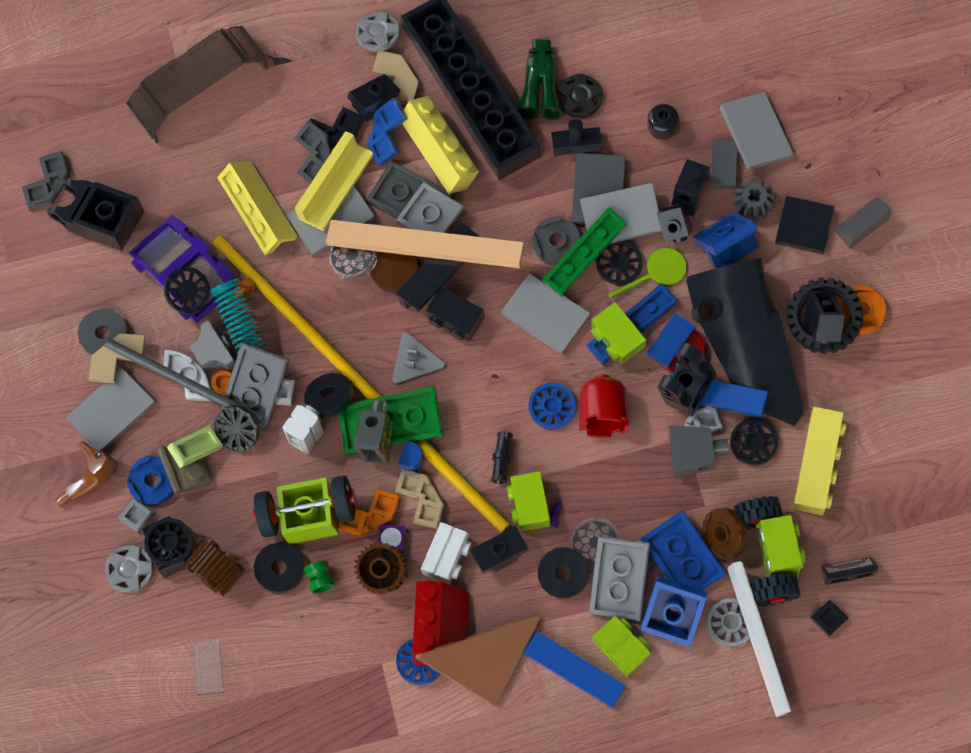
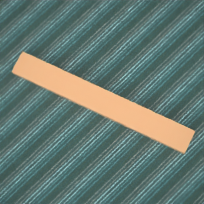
[326,220,524,268]

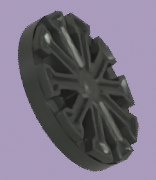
[214,405,260,452]

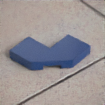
[367,98,408,166]

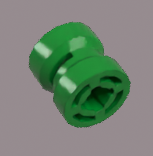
[304,560,335,594]

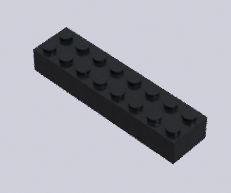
[401,0,541,180]

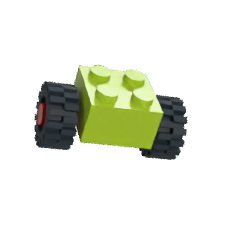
[733,496,806,607]

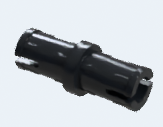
[491,431,513,485]

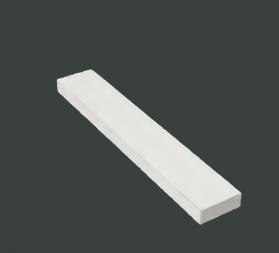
[727,561,791,718]

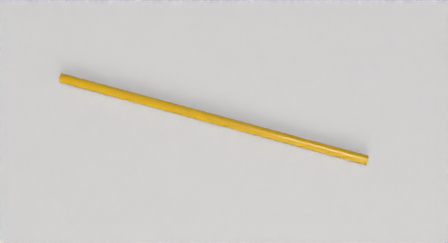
[213,235,511,533]

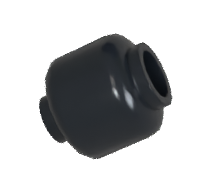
[647,104,679,140]

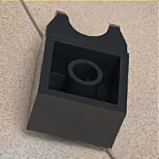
[46,179,144,251]

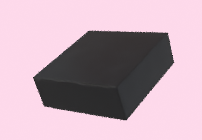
[811,600,848,637]

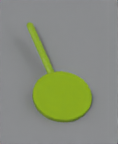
[609,248,687,298]

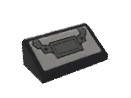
[821,557,878,585]

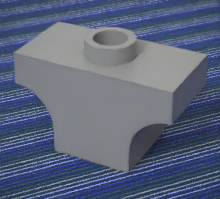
[189,321,235,373]

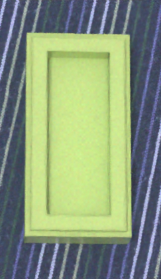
[167,425,223,468]

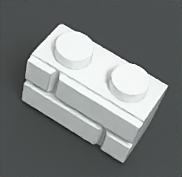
[282,405,324,454]
[421,522,472,585]

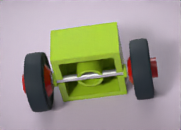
[253,476,356,544]

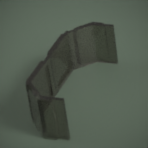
[126,26,268,143]

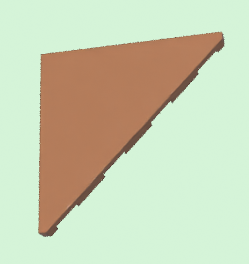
[415,615,541,706]

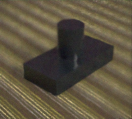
[551,119,602,156]

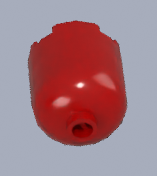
[579,374,629,438]

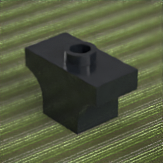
[347,74,400,122]
[470,526,528,574]

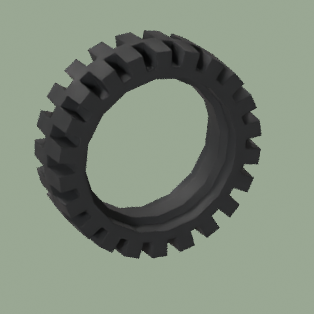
[787,277,863,354]

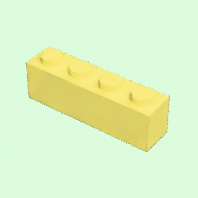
[402,96,479,194]
[793,407,847,516]

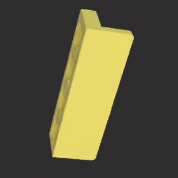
[295,131,373,231]
[217,161,297,255]

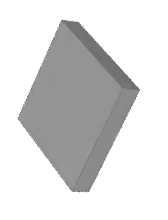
[396,182,465,233]

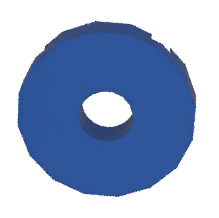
[127,456,174,506]

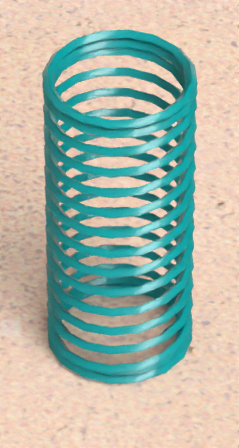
[210,278,268,356]

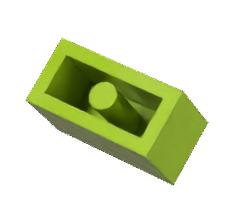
[590,302,646,365]
[506,471,550,532]

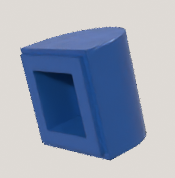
[398,441,423,472]

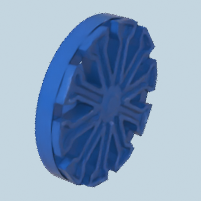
[528,383,576,430]
[396,638,441,685]

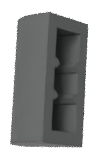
[834,198,892,249]

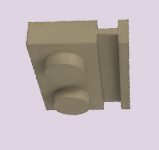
[157,442,211,494]

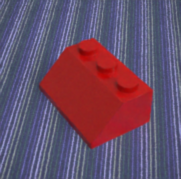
[412,581,469,666]

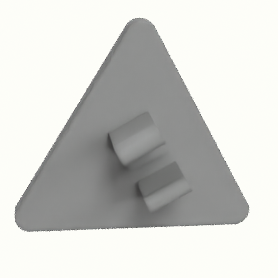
[392,332,445,385]

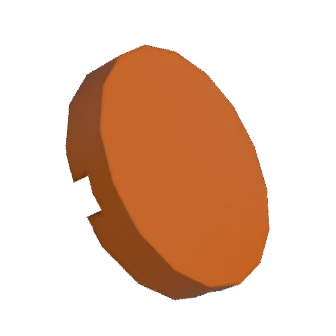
[838,285,887,335]

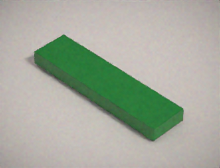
[542,207,627,297]

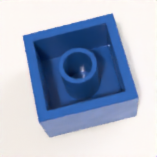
[640,576,707,647]

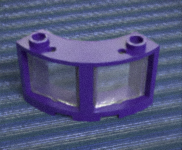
[128,215,237,324]

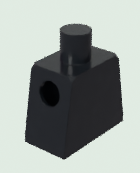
[671,159,711,217]

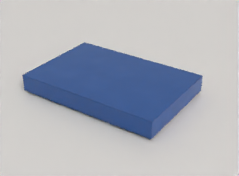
[639,510,726,590]

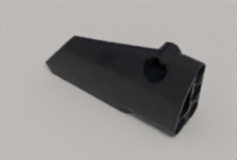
[685,258,804,426]

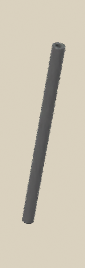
[105,338,263,424]

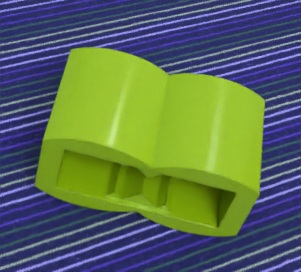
[592,616,651,678]

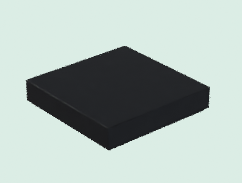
[775,196,834,254]

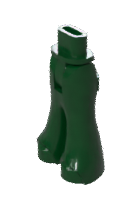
[517,39,563,120]

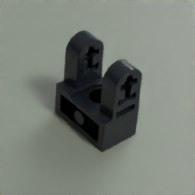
[657,342,716,417]

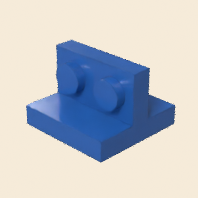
[693,212,759,269]

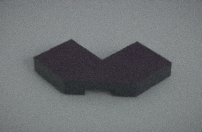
[310,107,365,148]

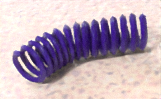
[550,502,562,528]

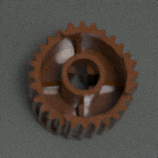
[184,537,245,596]
[354,542,408,595]

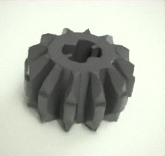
[733,178,775,221]

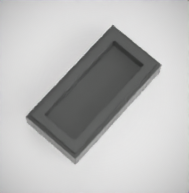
[711,140,737,189]

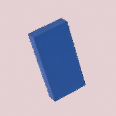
[647,313,696,369]

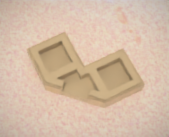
[372,51,419,105]
[89,334,146,383]
[395,469,444,530]

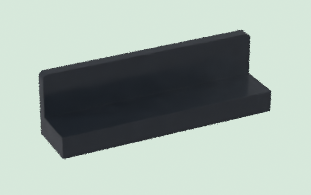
[396,223,480,311]

